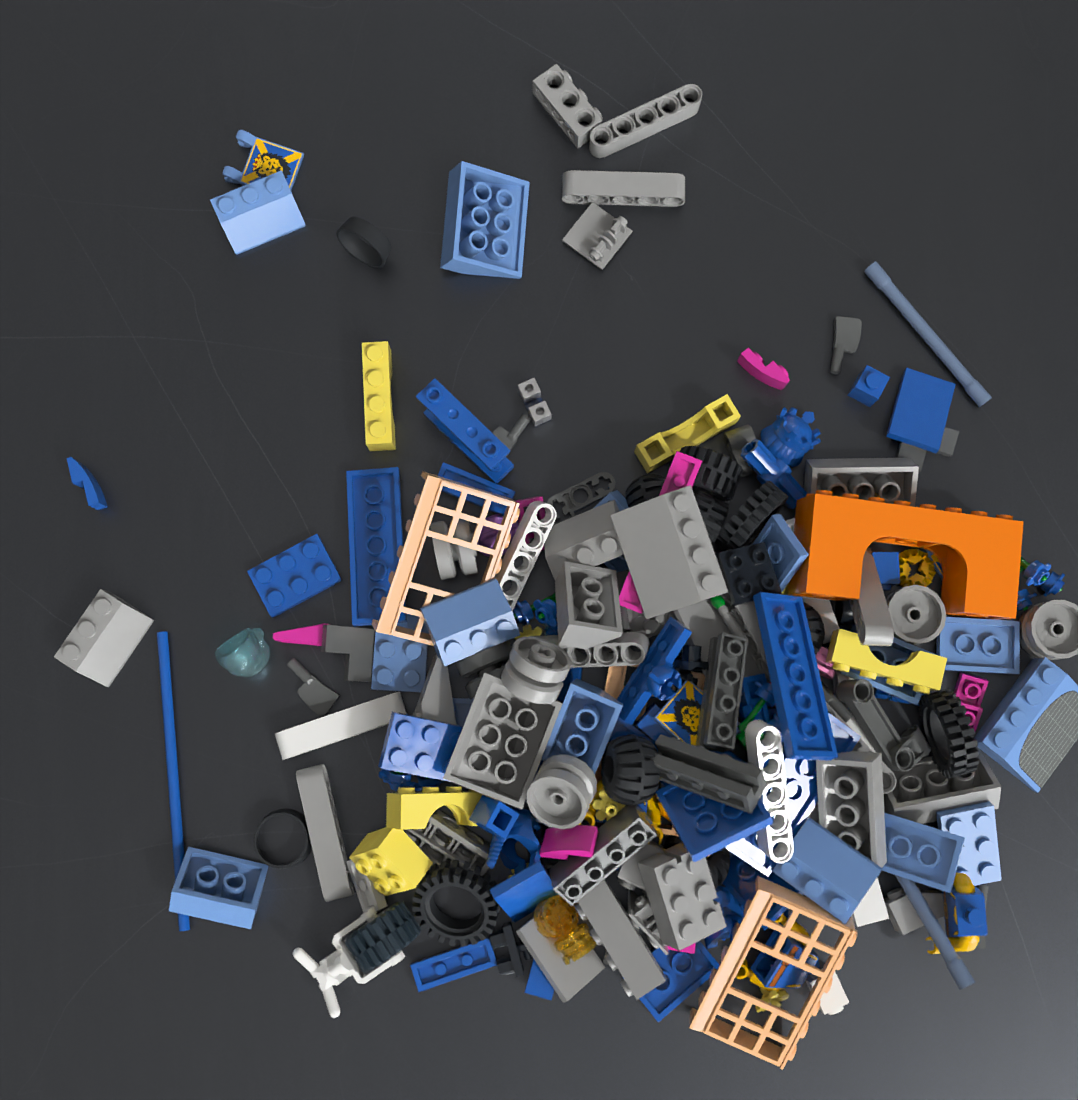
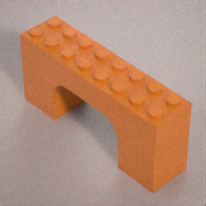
[788,490,1024,620]

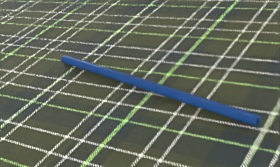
[157,631,190,931]

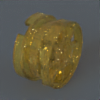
[534,895,578,938]
[553,923,597,965]

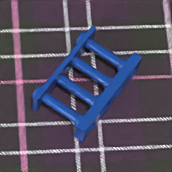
[416,378,514,484]

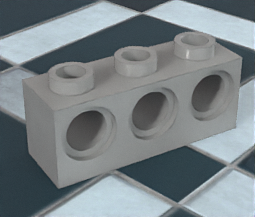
[533,64,603,149]

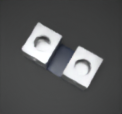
[518,378,552,427]

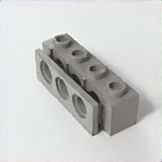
[403,809,491,876]

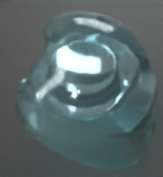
[215,628,270,677]

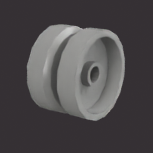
[430,518,478,580]
[885,585,946,645]
[1019,600,1078,660]
[501,637,572,704]
[527,754,597,829]

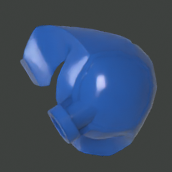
[487,808,541,874]

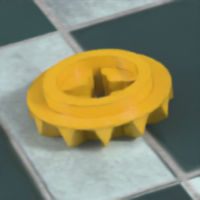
[899,549,936,587]

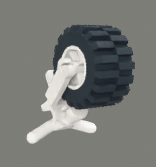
[293,901,422,1018]

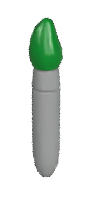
[710,595,750,649]

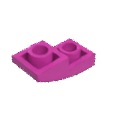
[737,348,790,390]
[954,672,989,732]
[540,825,599,860]

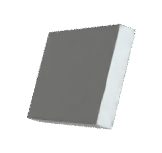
[516,898,605,1003]

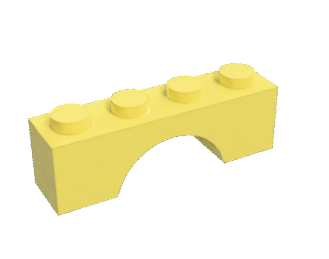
[362,341,396,451]
[634,394,741,474]
[825,629,947,694]
[386,786,494,830]

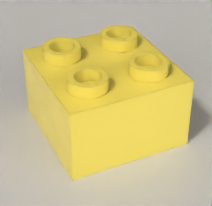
[349,827,433,896]

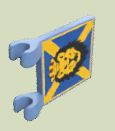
[222,130,304,190]
[653,681,741,746]

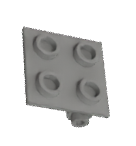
[562,202,633,270]
[628,889,668,955]

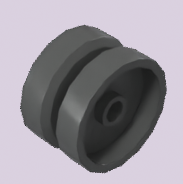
[455,641,512,700]

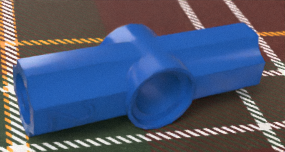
[740,439,807,509]

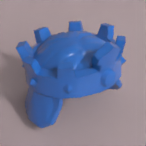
[760,407,821,467]

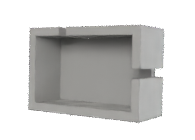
[638,842,726,951]

